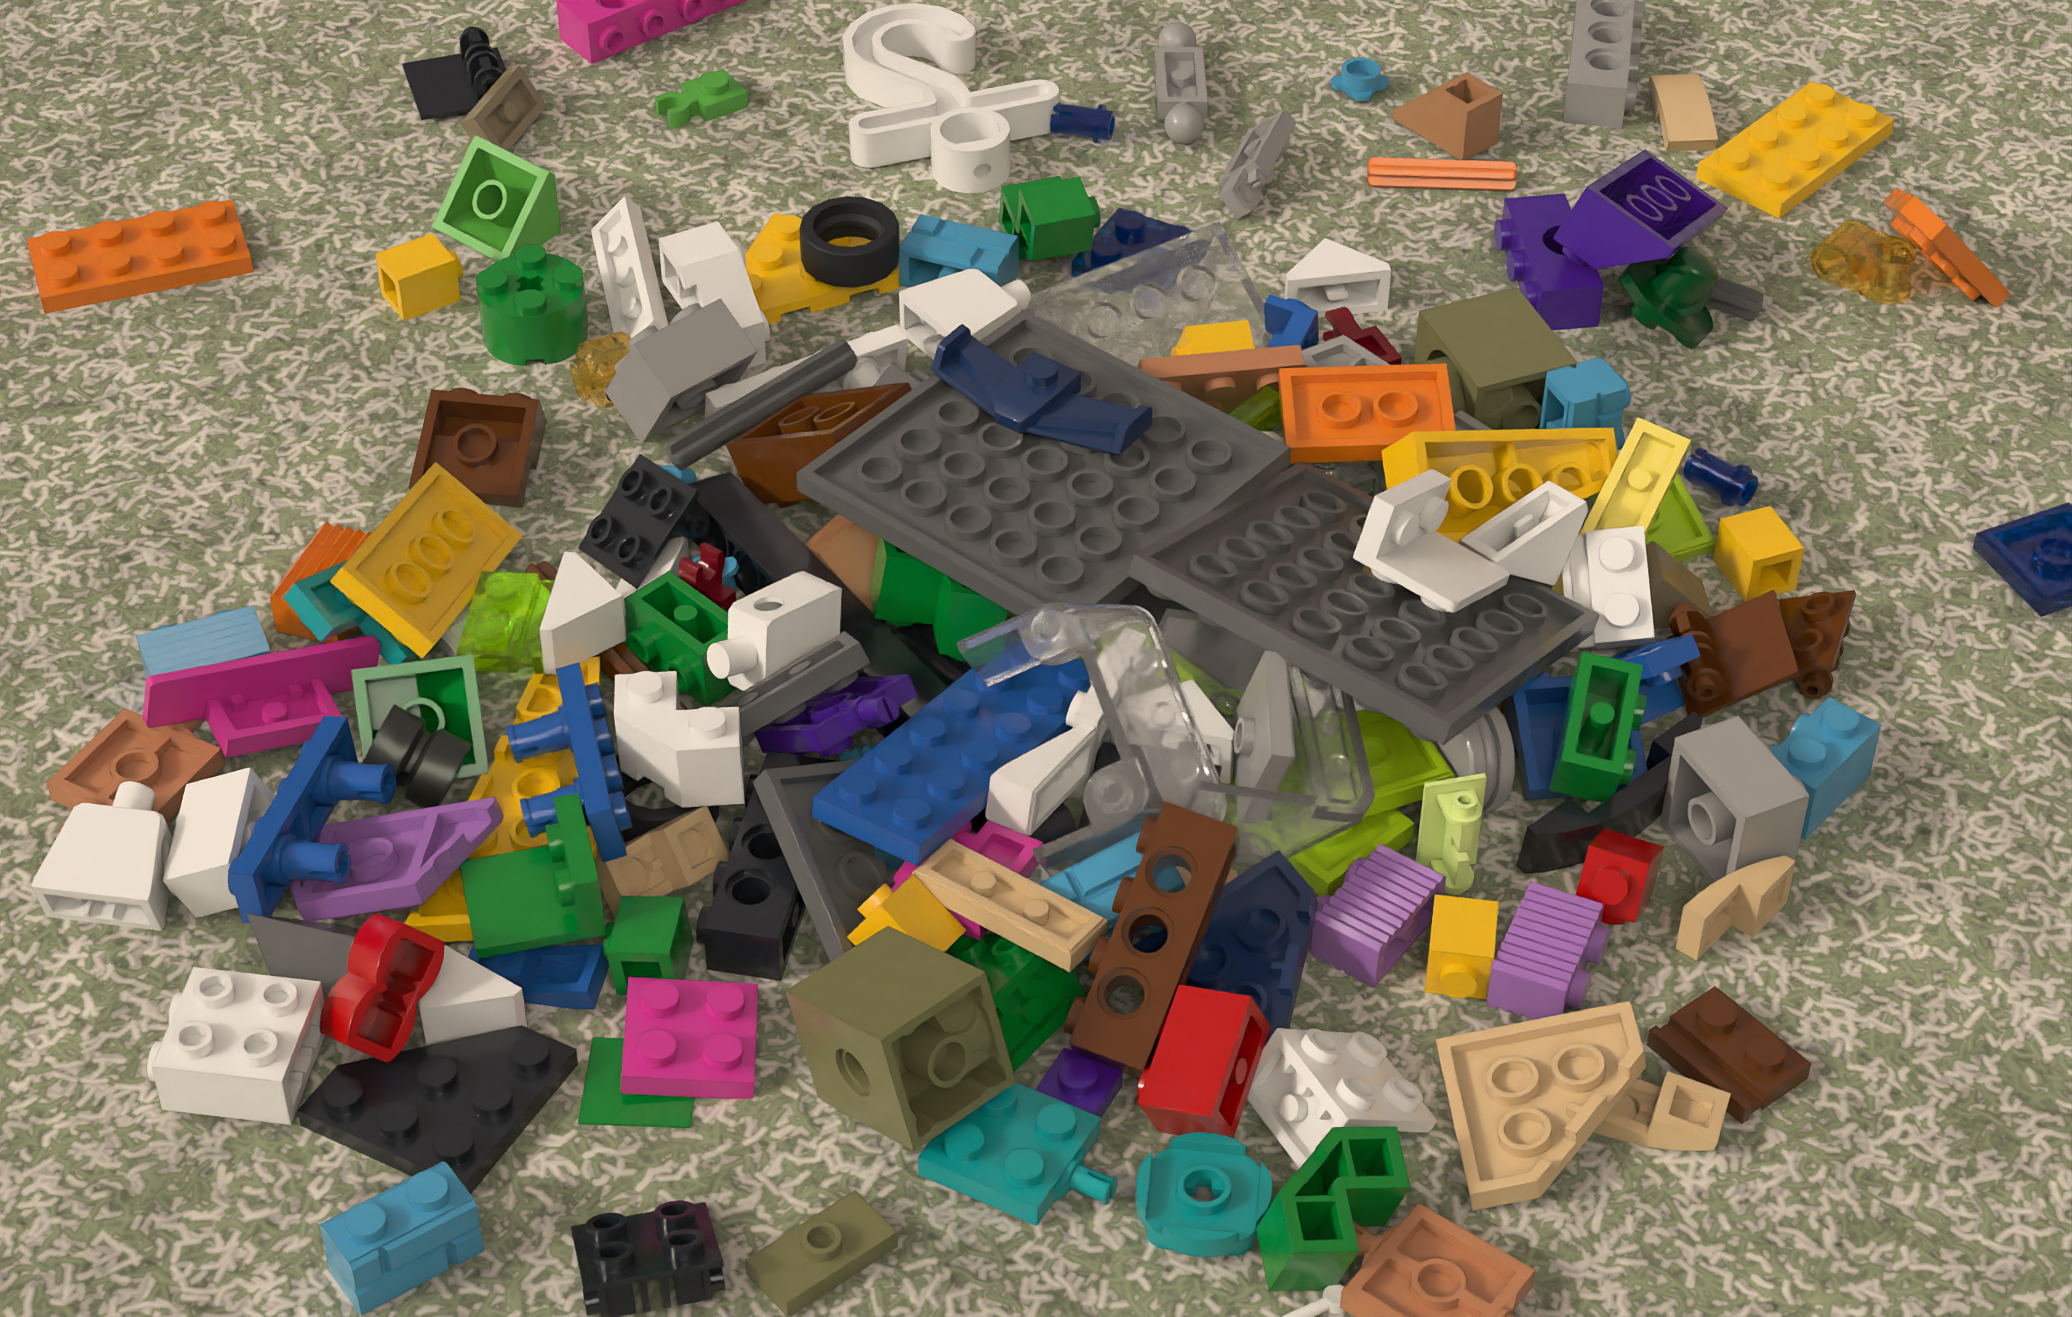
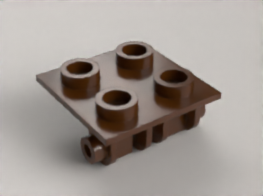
[1667,590,1801,718]
[1778,590,1856,699]

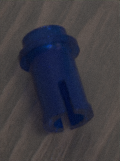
[1050,102,1115,144]
[1683,448,1758,507]

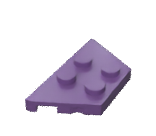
[289,797,504,922]

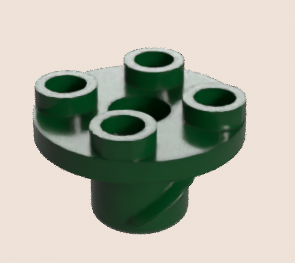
[1618,246,1719,349]

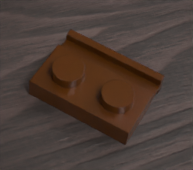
[1647,986,1811,1124]

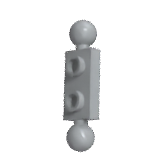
[1154,22,1208,144]

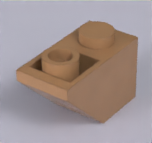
[1392,72,1503,160]

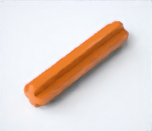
[1367,157,1517,191]

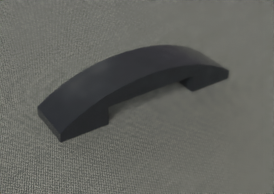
[1516,712,1703,874]

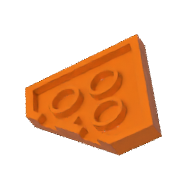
[1882,188,2011,308]

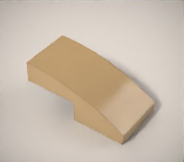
[1648,74,1718,151]
[594,806,729,918]
[1676,855,1796,961]
[1593,1071,1731,1151]

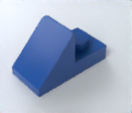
[1610,634,1701,725]

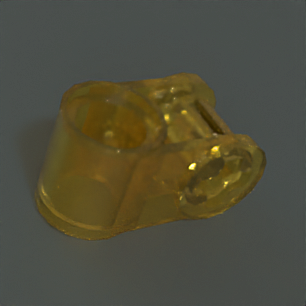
[1810,220,1916,305]

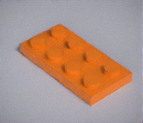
[26,199,254,314]

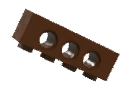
[1064,801,1241,1079]

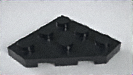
[297,1025,578,1194]

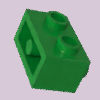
[624,571,737,707]
[1549,651,1647,803]

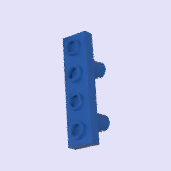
[506,662,633,862]
[228,716,396,923]

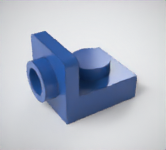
[1264,295,1319,350]

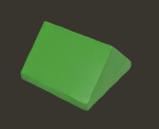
[431,135,561,261]

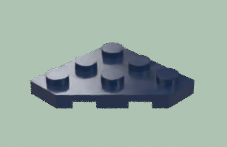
[1133,850,1318,1047]

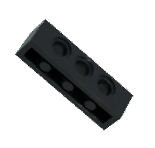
[696,751,839,981]

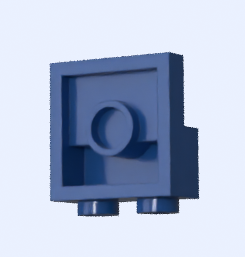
[1503,672,1648,800]

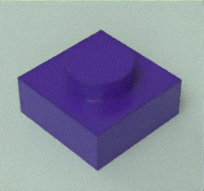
[1035,1047,1123,1118]

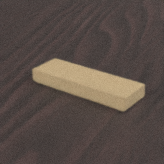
[912,839,1108,972]

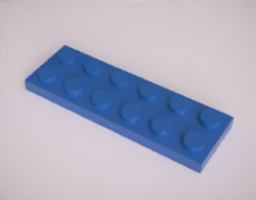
[812,633,1093,866]

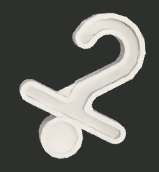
[842,3,1059,193]

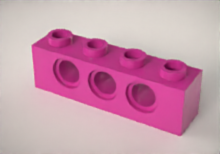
[556,0,747,64]

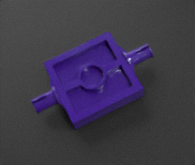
[754,674,918,758]

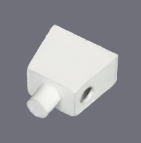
[899,269,1032,360]
[707,571,842,691]
[31,781,173,931]

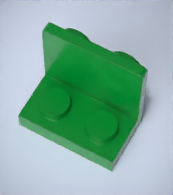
[459,793,606,958]
[948,934,1087,1073]

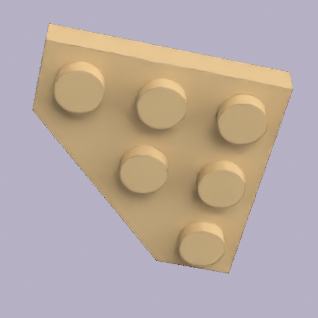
[1435,1001,1646,1211]

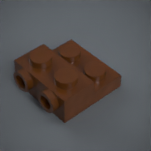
[409,388,547,508]

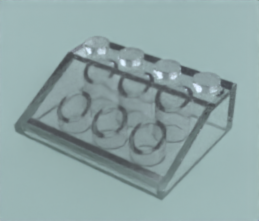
[1026,221,1273,367]

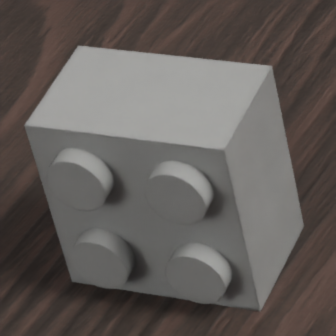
[605,298,758,443]
[1660,716,1809,884]

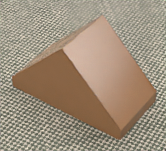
[804,514,879,614]

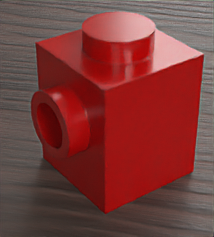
[1576,828,1665,925]

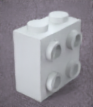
[147,967,325,1125]

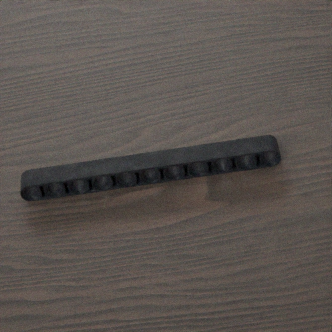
[688,472,1077,861]

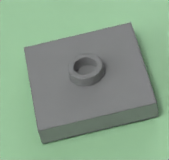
[1231,651,1295,825]

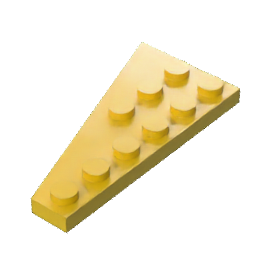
[405,657,601,942]

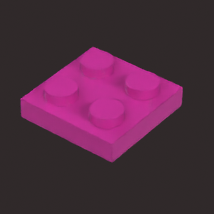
[620,977,758,1099]

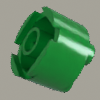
[476,244,589,366]

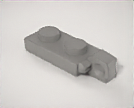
[1218,109,1297,220]

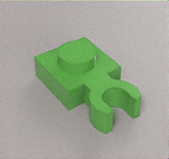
[655,69,748,128]

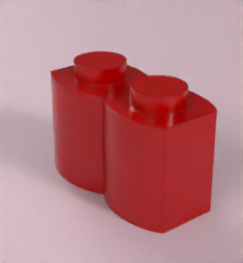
[319,913,444,1063]

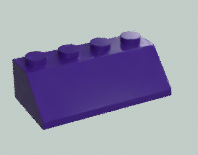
[1553,149,1728,269]

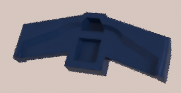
[931,324,1153,456]

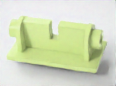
[1416,773,1487,895]

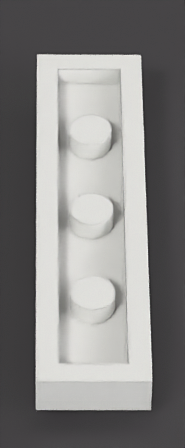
[591,196,668,358]

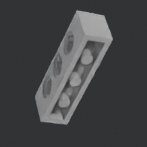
[1563,0,1644,128]

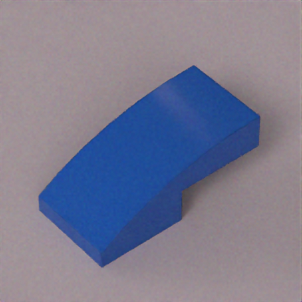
[468,942,610,1009]

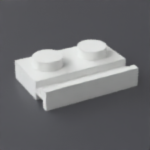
[1562,525,1655,652]

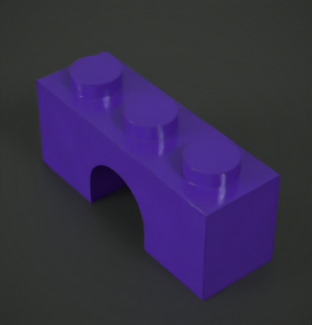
[1494,193,1604,331]

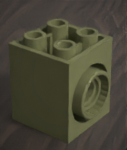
[1414,287,1578,430]
[785,926,1016,1151]

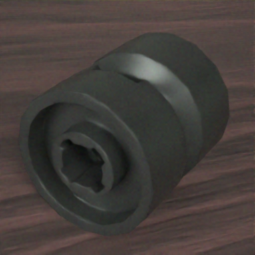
[362,704,472,808]

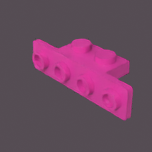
[143,635,381,758]

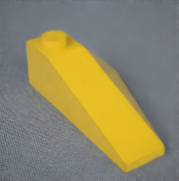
[1381,427,1618,545]

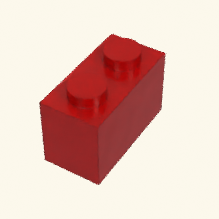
[1137,985,1271,1138]

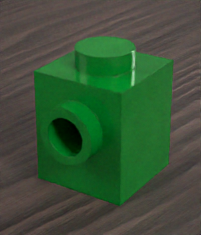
[603,896,694,995]

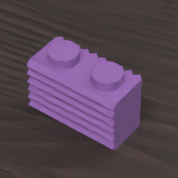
[1311,843,1446,988]
[1486,881,1610,1020]

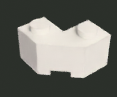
[659,221,770,368]
[614,671,745,808]

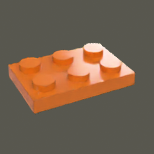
[1278,363,1456,464]

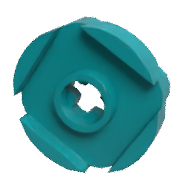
[1135,1132,1272,1257]

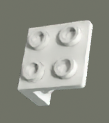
[1353,469,1510,613]
[1247,1028,1437,1168]

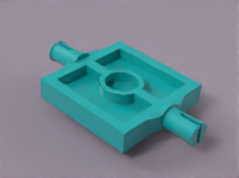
[918,1082,1118,1226]

